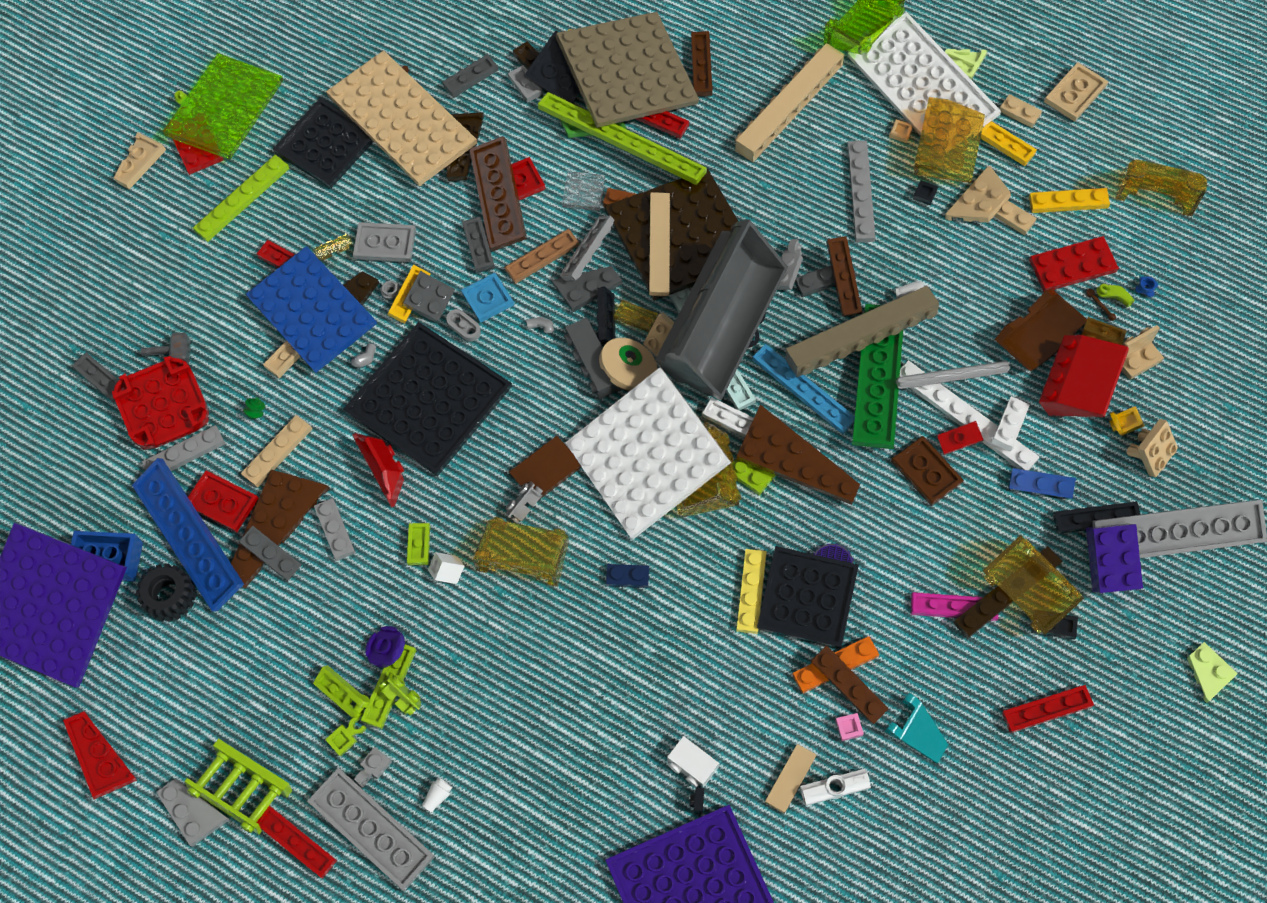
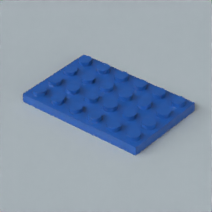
[246,246,377,373]

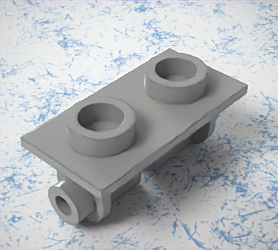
[505,481,543,523]

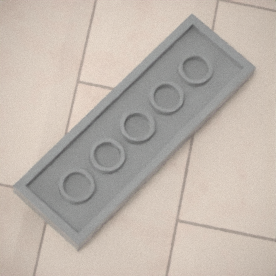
[307,768,435,892]

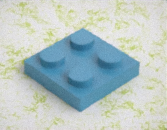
[461,273,514,323]

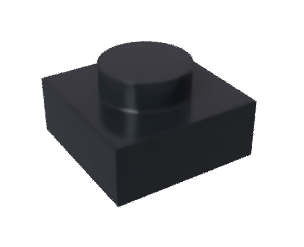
[913,180,938,206]
[690,787,704,815]

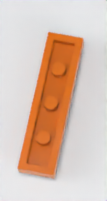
[792,636,880,694]

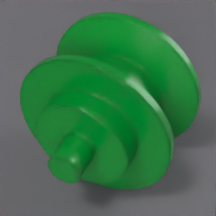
[243,397,265,419]

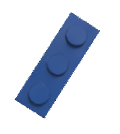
[1009,468,1076,499]

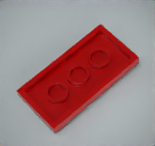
[1029,236,1119,292]

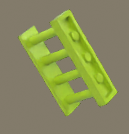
[184,738,292,835]

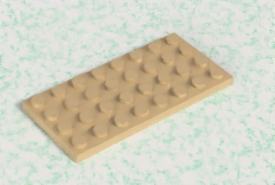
[326,50,477,187]

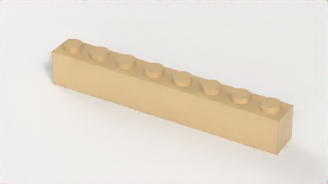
[735,43,844,162]

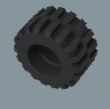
[136,564,196,622]

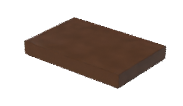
[509,436,582,501]
[891,436,964,506]

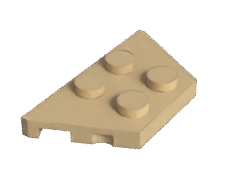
[945,166,1011,223]

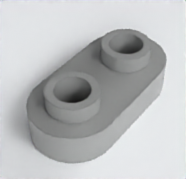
[446,309,481,342]

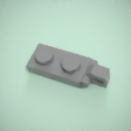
[777,239,803,290]

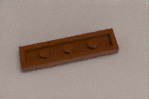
[691,31,712,96]
[826,236,863,317]
[810,645,889,725]

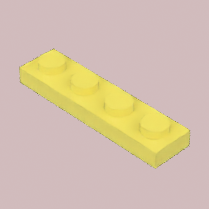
[736,549,767,634]

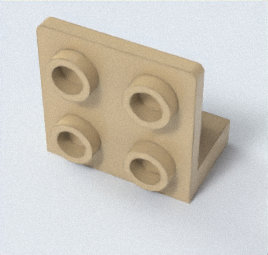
[1122,325,1164,380]

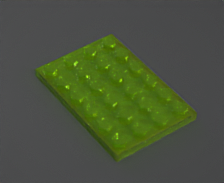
[163,53,283,160]

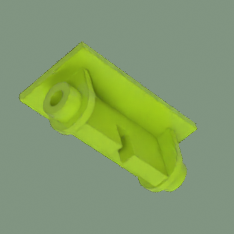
[379,672,421,715]

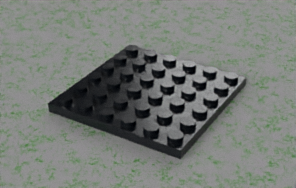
[343,322,512,477]

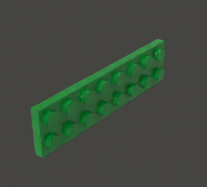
[852,304,903,449]

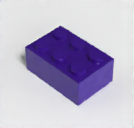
[1086,523,1143,593]

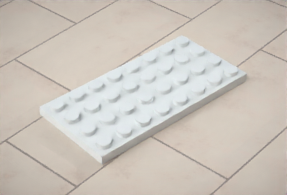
[848,12,1001,157]

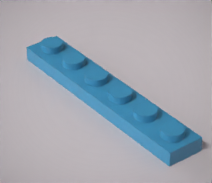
[752,344,855,435]

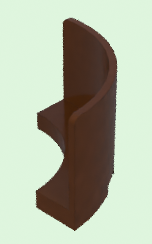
[994,289,1087,371]

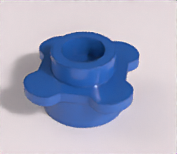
[1135,276,1158,297]

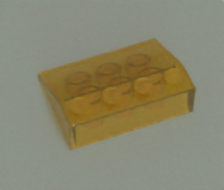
[914,97,985,183]

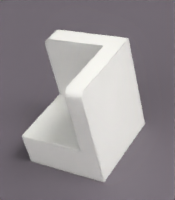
[428,552,464,584]

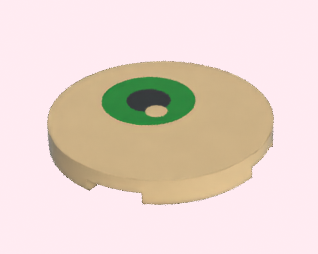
[599,338,657,391]

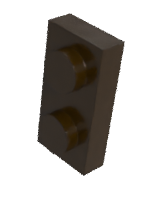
[513,41,539,70]

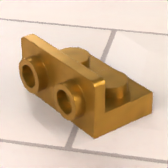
[1081,317,1126,345]

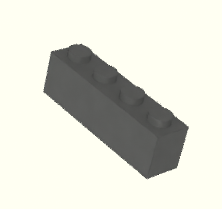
[564,318,621,400]

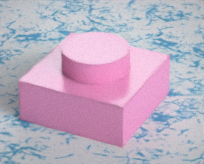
[835,713,864,741]

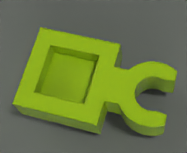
[325,717,367,756]

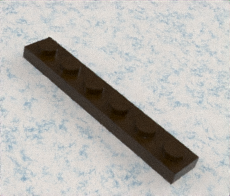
[953,546,1063,639]

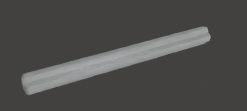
[896,361,1010,389]

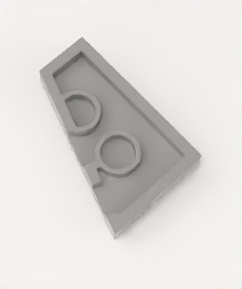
[156,779,230,847]

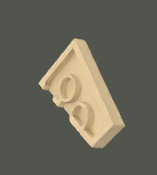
[114,132,166,189]

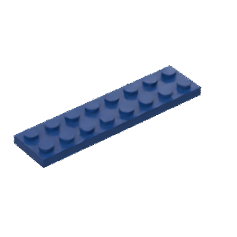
[132,458,244,611]

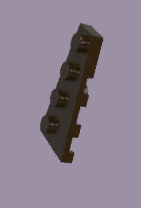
[447,112,484,181]

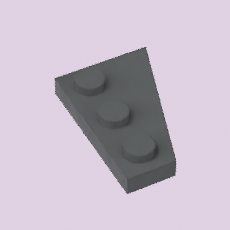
[552,266,622,312]

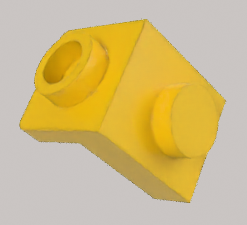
[1109,406,1145,436]

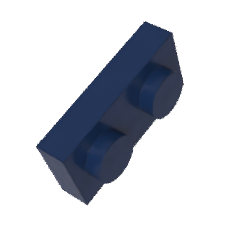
[606,564,649,588]

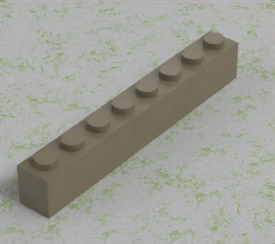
[785,286,939,377]

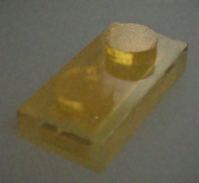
[312,234,353,260]
[614,300,658,332]

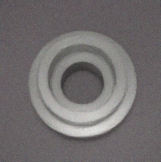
[381,281,400,300]

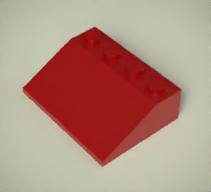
[1039,335,1129,417]

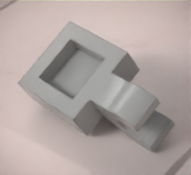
[354,747,392,788]

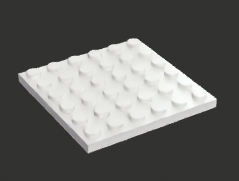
[565,367,732,539]

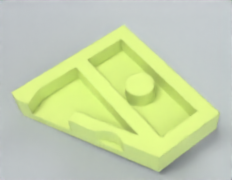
[945,49,987,80]
[1187,642,1238,703]

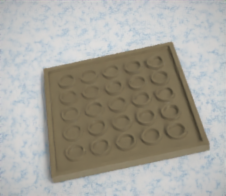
[556,12,699,128]

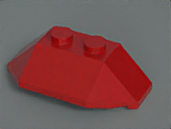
[352,433,404,508]

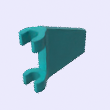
[884,693,949,764]

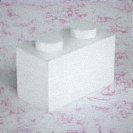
[667,736,719,788]

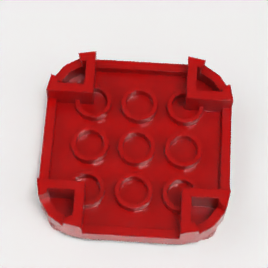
[112,356,209,450]

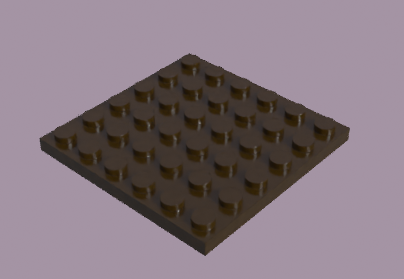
[604,169,738,301]

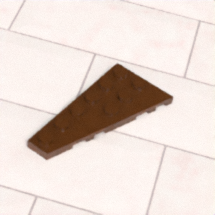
[736,404,860,505]
[231,469,330,589]

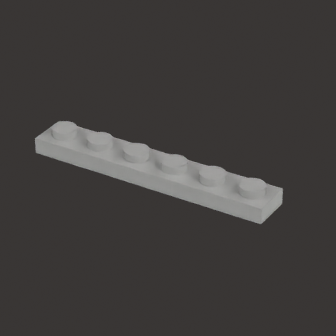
[847,141,875,243]

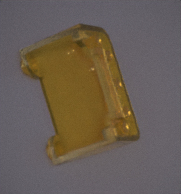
[1115,160,1207,217]
[473,517,569,587]
[983,535,1085,635]

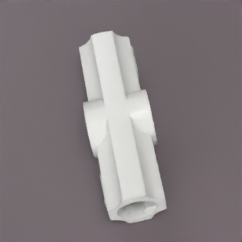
[800,769,871,806]

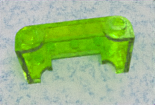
[823,0,905,55]

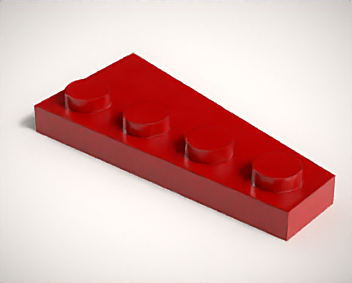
[63,711,137,800]

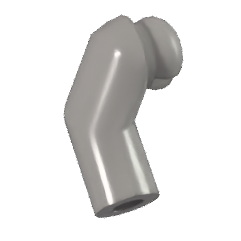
[526,317,554,333]
[351,343,376,368]

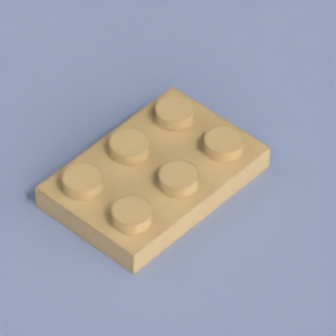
[1044,62,1109,122]

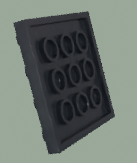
[273,98,374,188]
[757,546,859,649]

